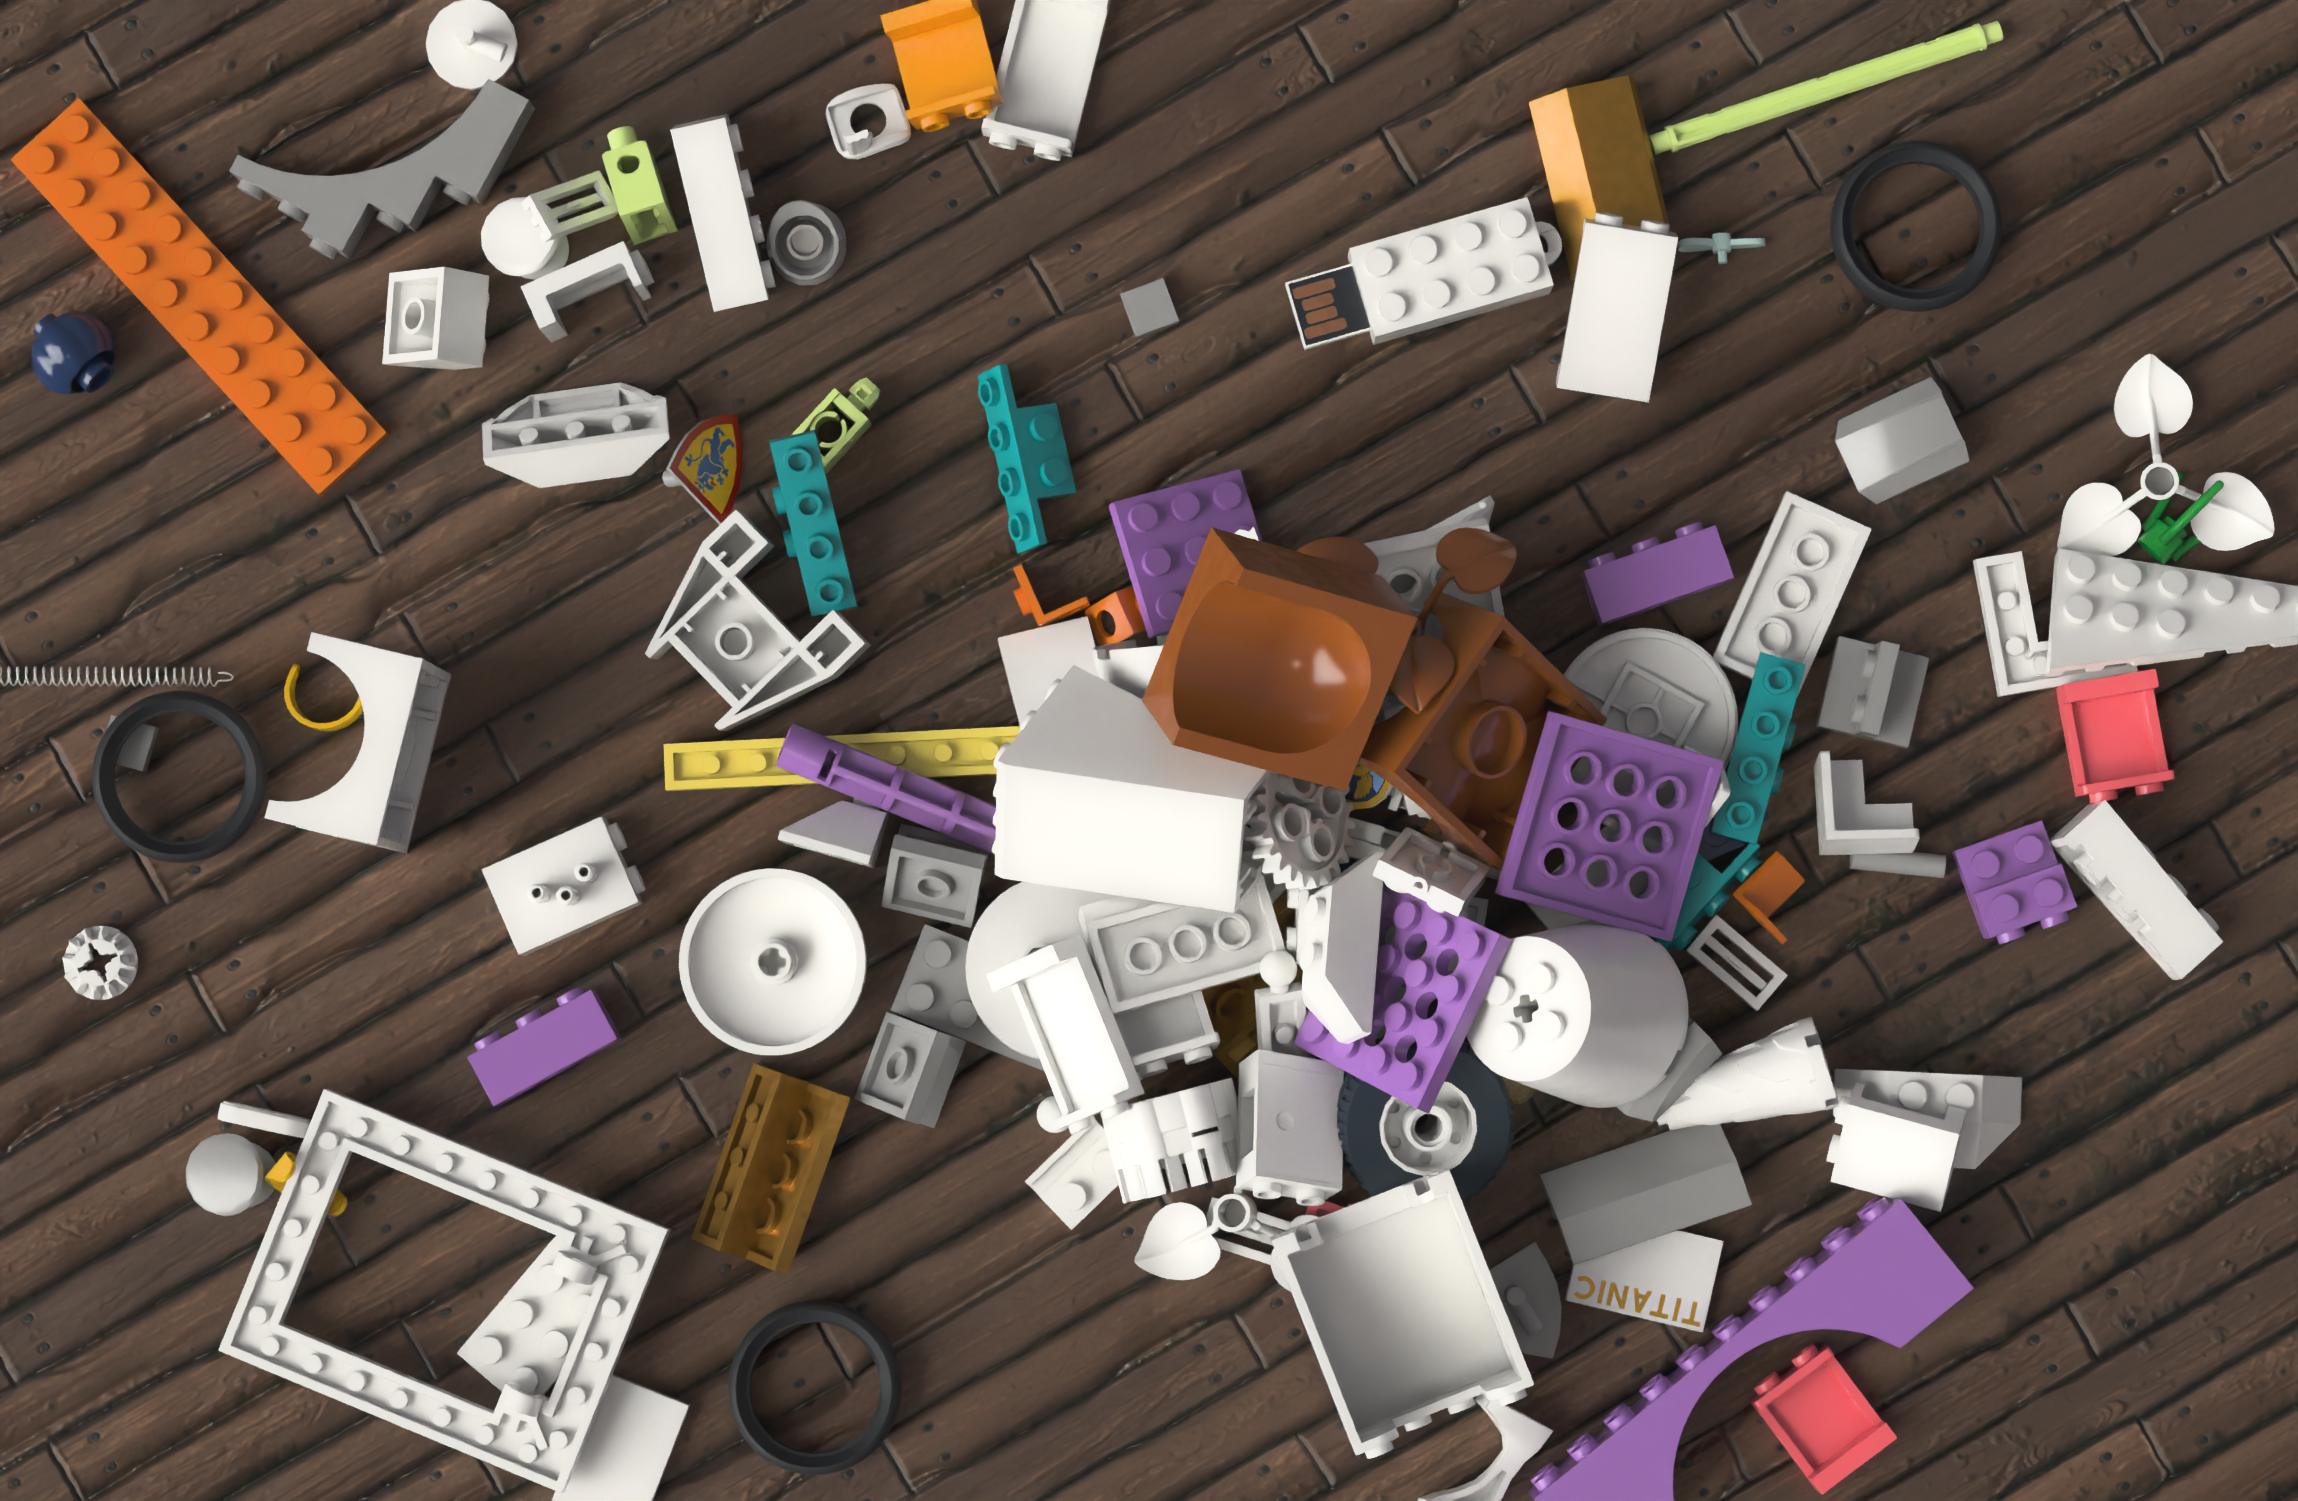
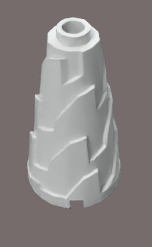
[1657,1016,1839,1130]

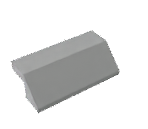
[1539,1124,1752,1265]

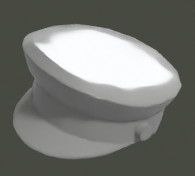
[766,200,846,285]
[186,1133,276,1216]

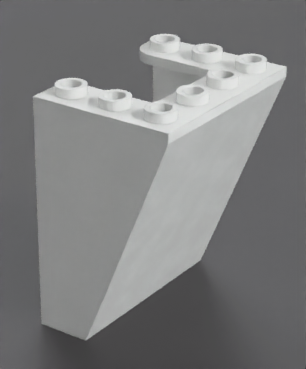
[992,665,1271,913]
[1270,1168,1534,1459]

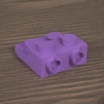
[1952,820,2077,944]

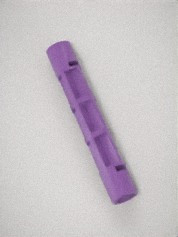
[775,723,996,855]

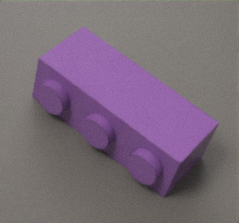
[1580,522,1734,628]
[467,986,622,1106]

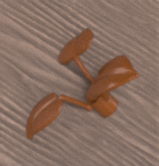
[1297,527,1517,715]

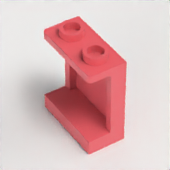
[2056,669,2175,804]
[1749,1343,1897,1495]

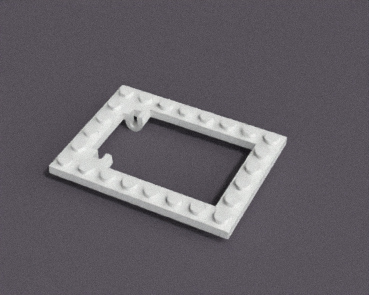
[218,1089,671,1493]

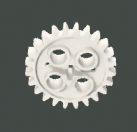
[1245,772,1356,890]

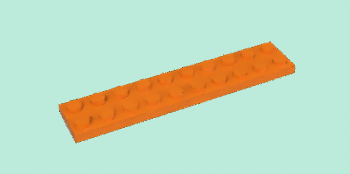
[10,98,389,497]

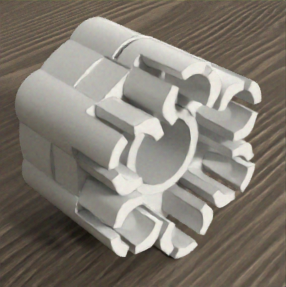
[1100,1078,1238,1203]

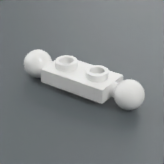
[1255,950,1308,1058]

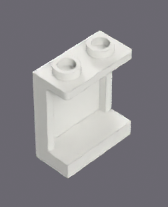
[521,241,654,343]
[1826,1082,1967,1212]

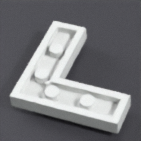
[1973,551,2138,697]

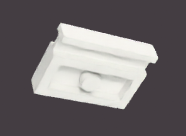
[1025,1121,1118,1230]

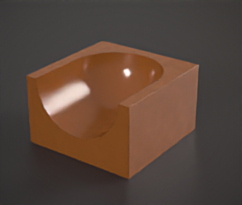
[1142,527,1418,791]

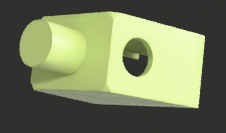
[602,126,678,245]

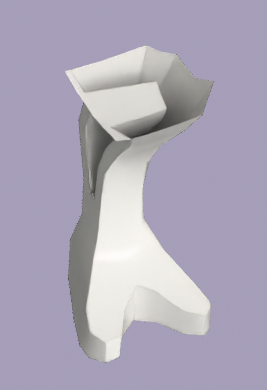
[1417,1394,1553,1501]

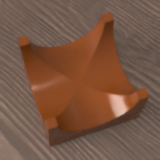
[1358,592,1608,871]

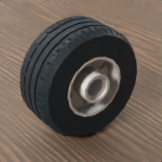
[1337,1035,1515,1203]

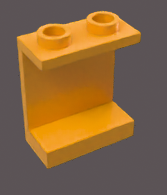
[880,0,1004,132]

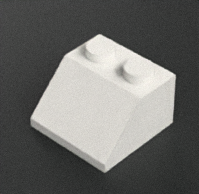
[382,267,489,370]

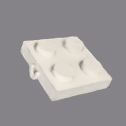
[1372,827,1491,917]

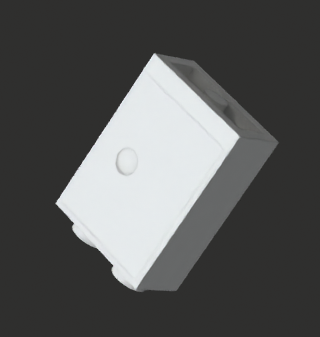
[481,817,646,956]
[1236,1049,1344,1206]

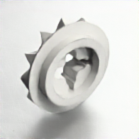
[62,926,138,1000]

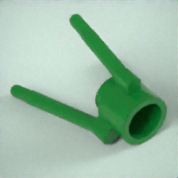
[2137,471,2224,565]

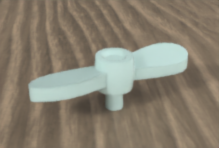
[1678,233,1766,264]

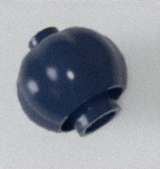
[31,311,115,394]

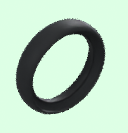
[1830,141,2002,312]
[92,691,267,863]
[728,1300,902,1475]

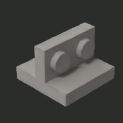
[1816,636,1929,749]
[881,824,990,928]
[854,1012,966,1128]

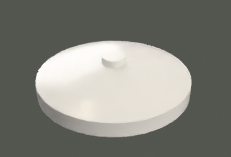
[679,868,867,1055]

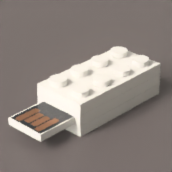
[1285,197,1562,350]

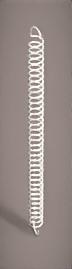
[0,666,234,687]

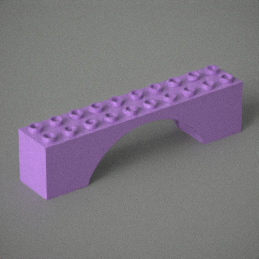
[1527,1196,1974,1501]

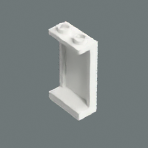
[981,0,1111,161]
[1556,212,1678,403]
[1078,896,1220,1078]
[986,935,1145,1134]

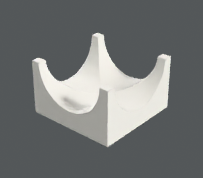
[265,632,451,854]

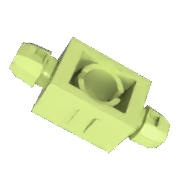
[792,377,881,474]

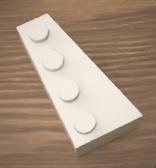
[2049,800,2223,980]

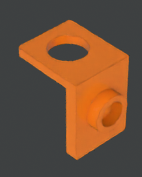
[1013,564,1090,628]
[1084,586,1146,646]
[1732,851,1805,945]

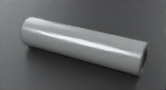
[1849,852,1946,878]

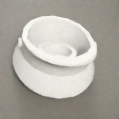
[481,197,569,280]

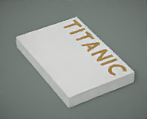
[1565,1230,1723,1333]

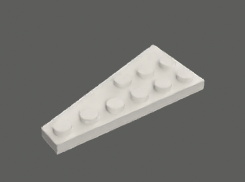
[2046,548,2298,678]

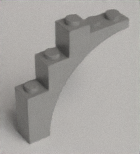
[229,79,535,259]

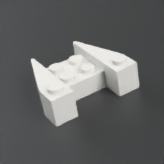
[645,510,871,731]

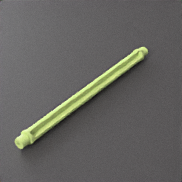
[1648,21,2003,155]

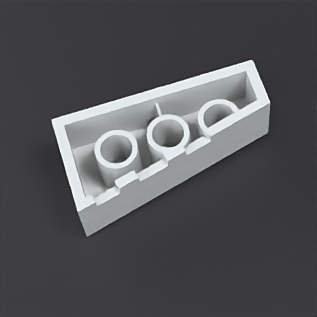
[670,114,776,312]

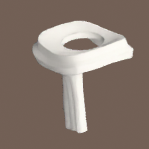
[825,84,911,160]

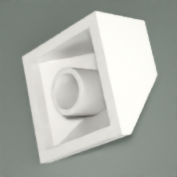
[778,798,889,868]

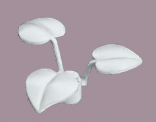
[2057,354,2275,557]
[1134,1097,1320,1291]

